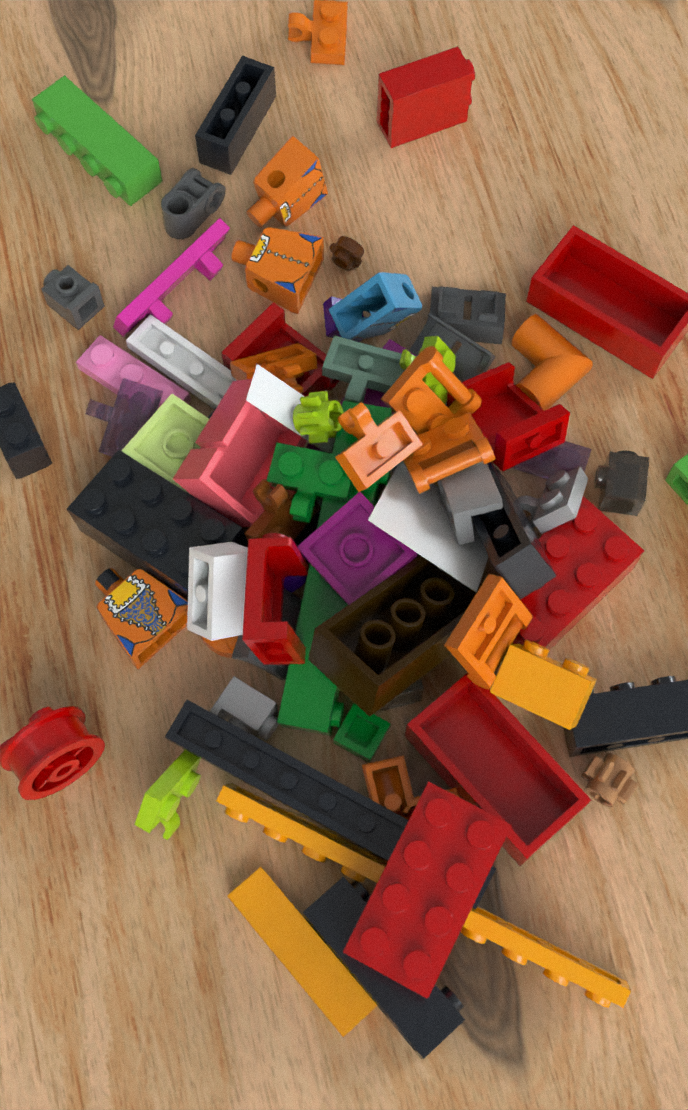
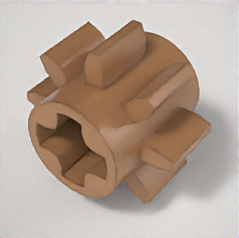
[581,753,639,807]

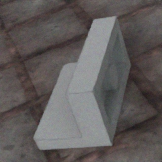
[438,462,503,545]

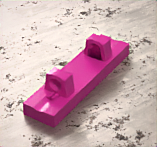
[113,218,230,337]

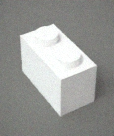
[187,542,248,641]

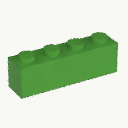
[32,75,163,206]

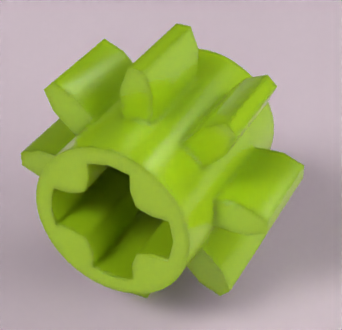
[293,391,344,444]

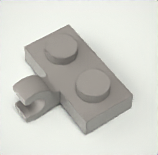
[517,466,588,534]

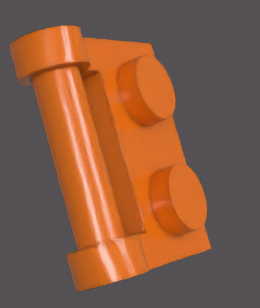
[381,346,482,435]
[403,412,496,494]
[444,574,532,689]

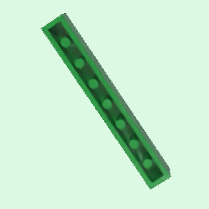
[277,401,392,736]

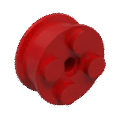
[0,706,105,800]

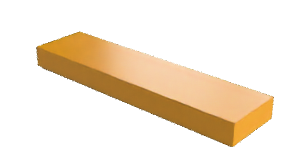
[227,866,378,1038]

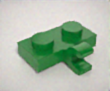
[267,442,353,524]

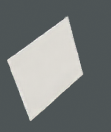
[368,462,489,592]

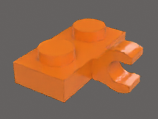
[288,0,348,65]
[230,343,317,393]
[335,402,423,492]

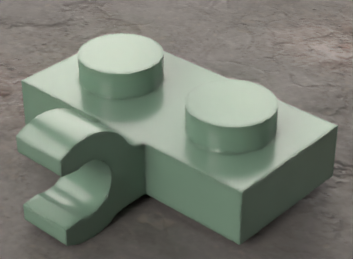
[322,335,405,403]

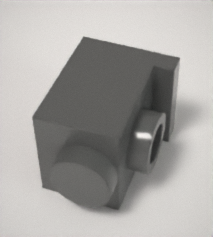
[41,265,105,330]

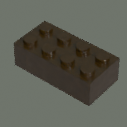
[308,555,482,717]

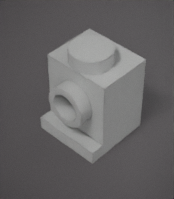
[210,676,278,741]

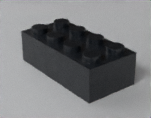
[67,450,248,601]

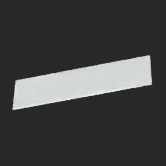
[246,364,337,453]

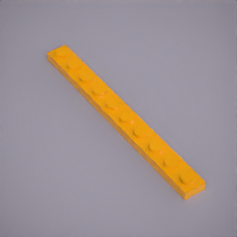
[216,783,631,1008]

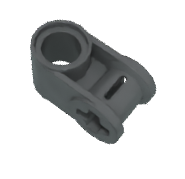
[161,168,226,239]

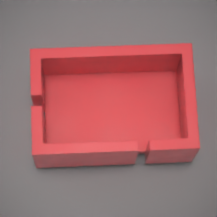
[173,379,307,527]

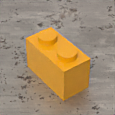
[490,640,597,730]

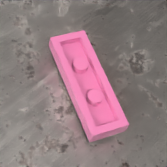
[76,335,191,417]

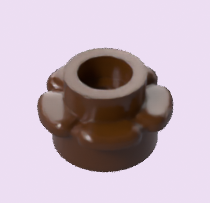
[329,236,364,270]

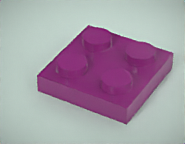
[297,492,417,605]

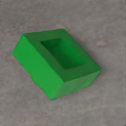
[333,704,391,763]

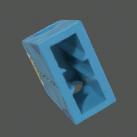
[329,272,422,341]

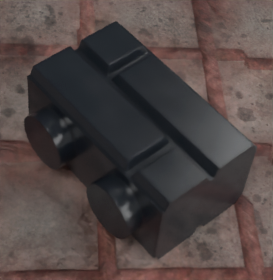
[0,382,52,479]

